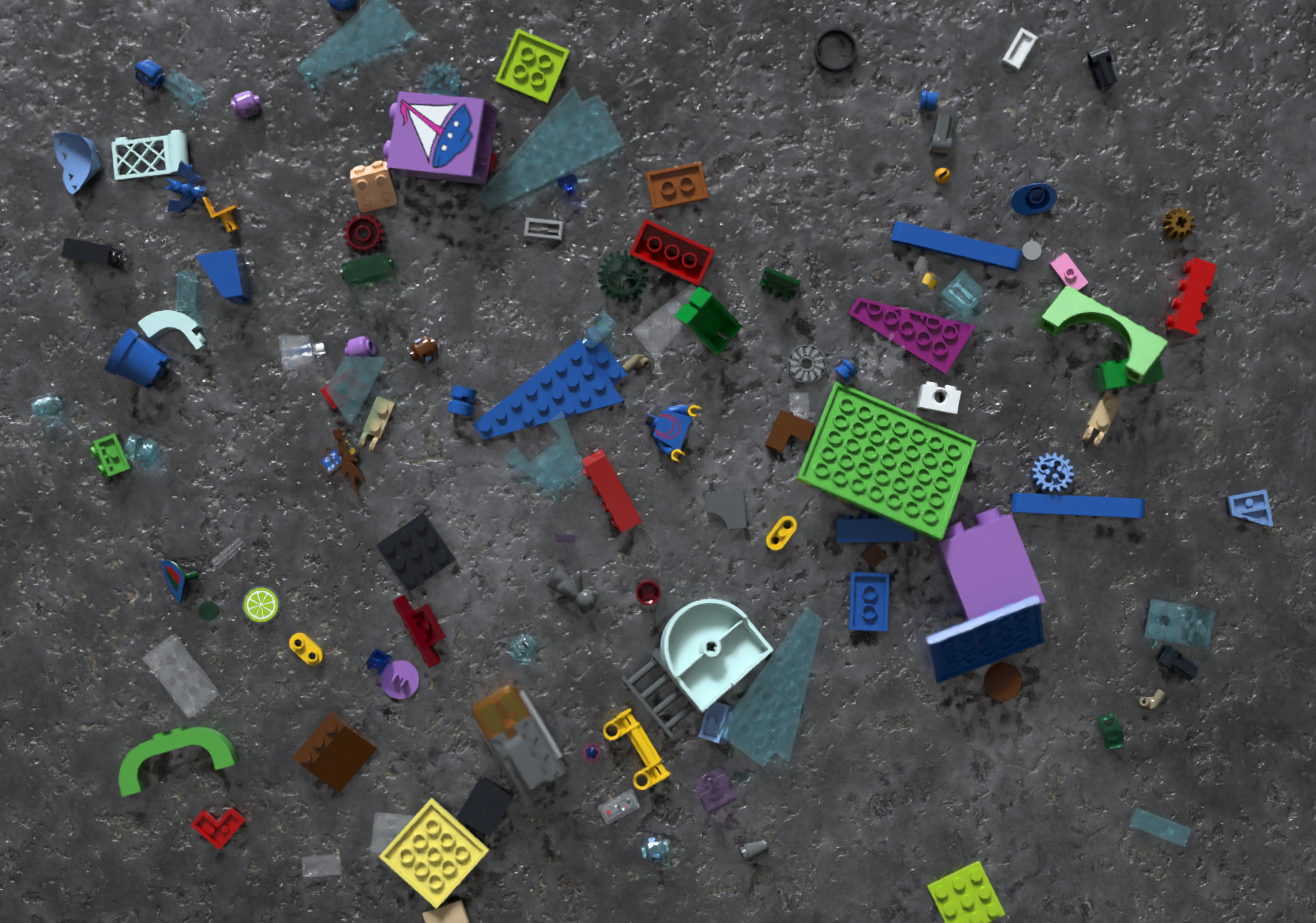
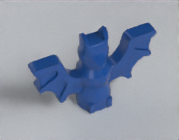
[164,160,205,213]

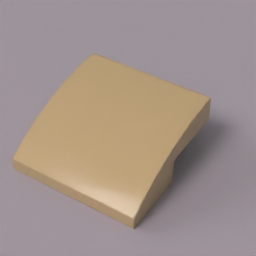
[422,899,469,923]

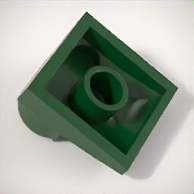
[759,267,802,301]

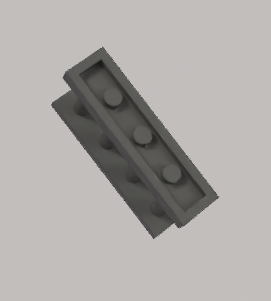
[621,648,702,738]

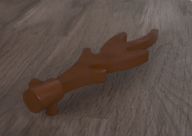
[332,428,364,496]

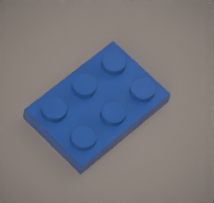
[848,572,890,631]

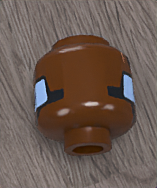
[409,336,439,364]

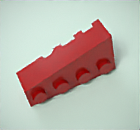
[1165,258,1217,339]
[582,449,642,532]

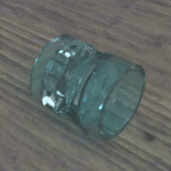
[123,434,159,465]

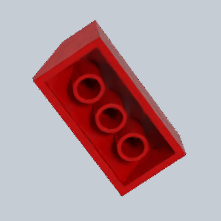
[629,219,715,286]

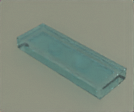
[1129,807,1191,847]

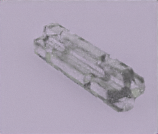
[211,538,246,568]

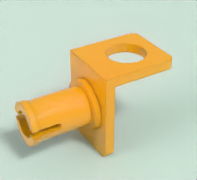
[203,197,238,233]

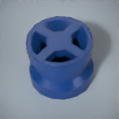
[919,90,938,111]
[834,359,858,383]

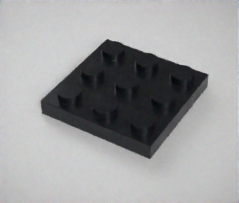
[376,512,456,592]

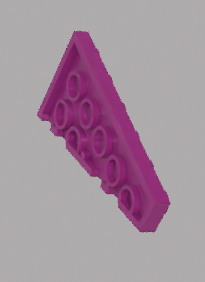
[848,297,976,374]

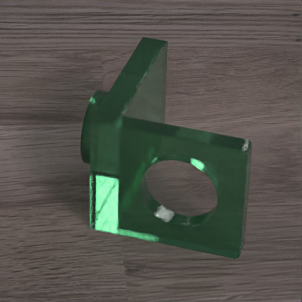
[1096,712,1124,751]

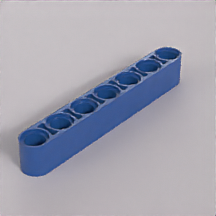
[890,221,1023,271]
[1012,493,1145,518]

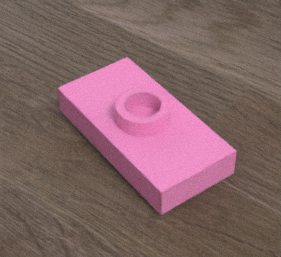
[1049,252,1088,290]

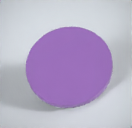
[381,660,420,699]

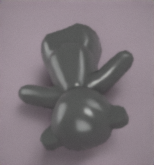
[547,567,599,614]

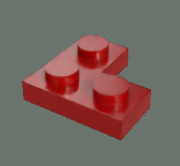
[190,807,246,850]

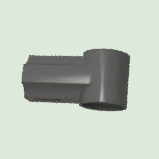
[929,115,954,155]

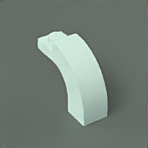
[138,310,207,351]

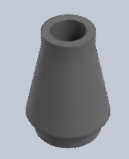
[739,839,769,862]

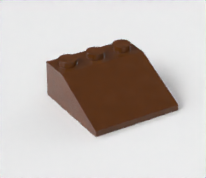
[292,711,377,793]

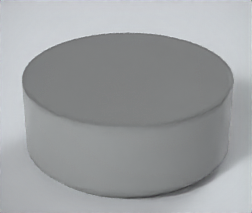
[1021,241,1042,261]

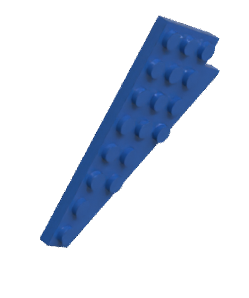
[472,330,628,440]

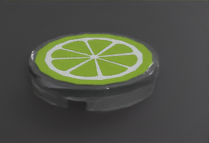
[242,586,281,624]

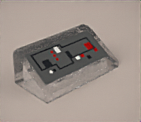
[598,788,641,825]

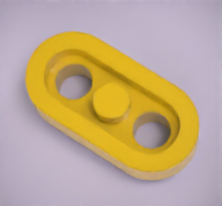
[766,516,797,550]
[289,633,324,666]

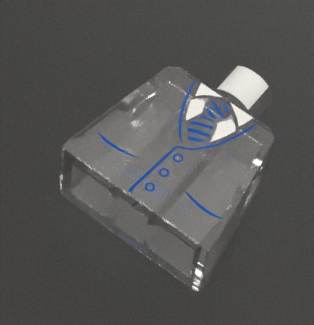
[278,335,326,373]

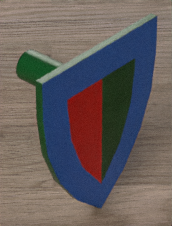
[161,559,198,603]

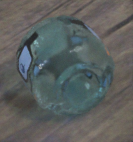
[641,836,670,863]

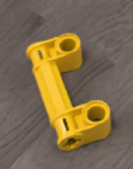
[603,708,671,790]

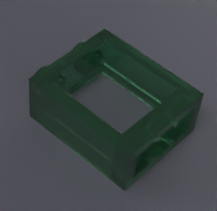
[340,252,396,287]

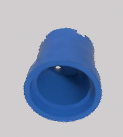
[104,328,169,390]

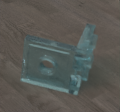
[1144,599,1215,648]

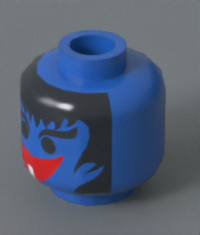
[135,59,165,88]

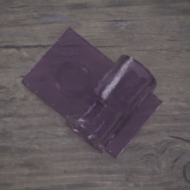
[693,766,737,814]

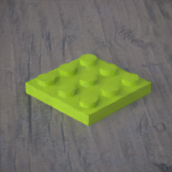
[495,29,570,104]
[927,861,1005,923]

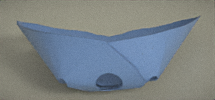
[54,132,101,194]

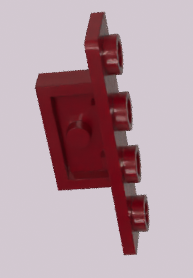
[393,595,446,668]

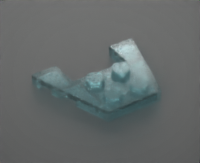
[503,411,583,491]

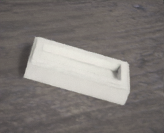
[1002,28,1038,71]

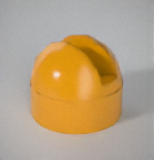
[934,168,950,184]

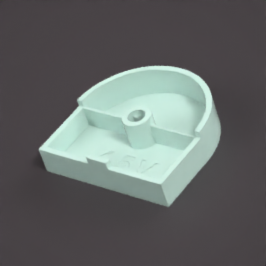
[660,599,773,713]

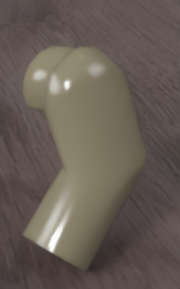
[622,354,651,373]
[1139,689,1166,710]

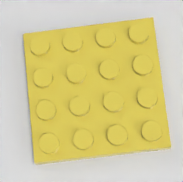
[379,798,489,909]

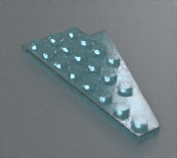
[479,86,624,212]
[717,607,823,767]

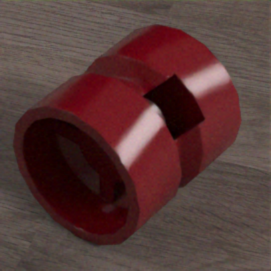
[636,580,661,606]

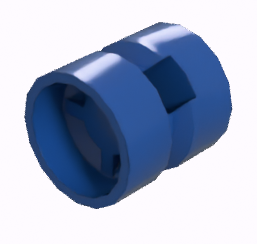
[447,385,477,417]

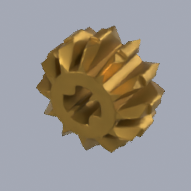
[1162,207,1196,240]

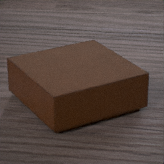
[860,542,887,569]

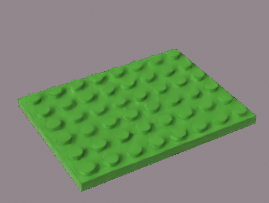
[796,381,977,542]

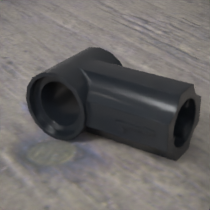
[1087,47,1117,88]
[1157,645,1199,682]

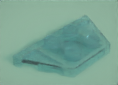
[326,356,387,424]

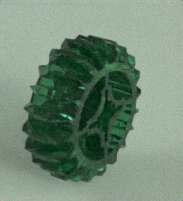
[597,250,649,302]

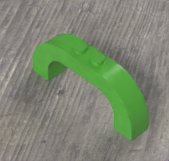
[119,727,238,797]

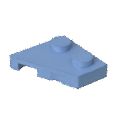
[1227,490,1274,526]

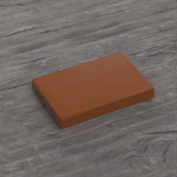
[645,161,709,211]

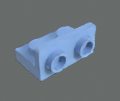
[698,701,736,744]

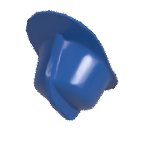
[1011,183,1057,215]

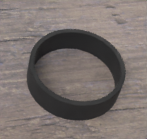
[814,28,857,72]

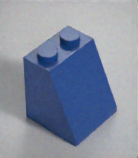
[197,249,251,305]

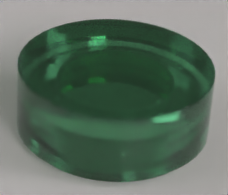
[198,601,219,621]

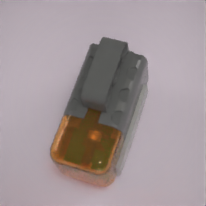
[472,683,567,798]

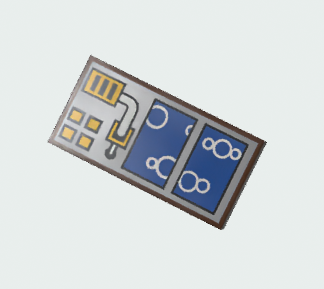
[317,437,359,476]

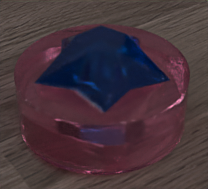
[582,742,601,762]

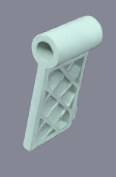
[112,130,189,181]

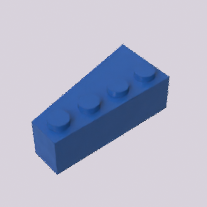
[836,515,919,542]

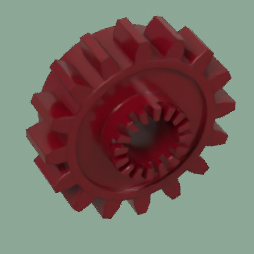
[343,213,386,256]

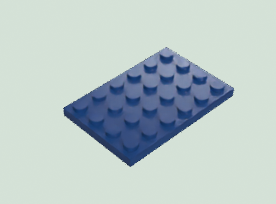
[926,595,1045,684]

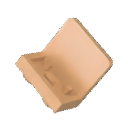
[350,161,397,213]

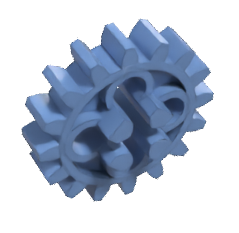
[1031,453,1074,494]

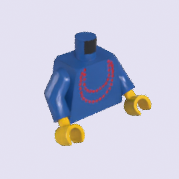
[645,405,702,463]

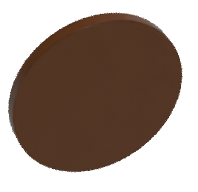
[984,663,1022,702]

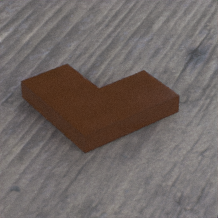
[765,410,815,452]

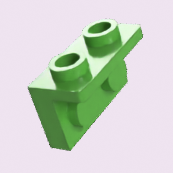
[90,434,130,480]

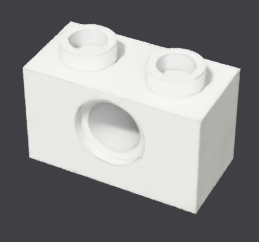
[917,382,961,415]

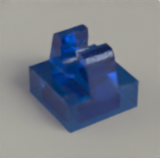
[557,173,578,196]
[366,648,392,675]

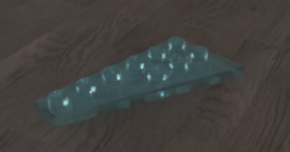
[296,0,419,83]

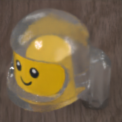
[913,256,943,295]

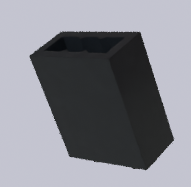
[61,237,123,270]
[456,775,515,837]

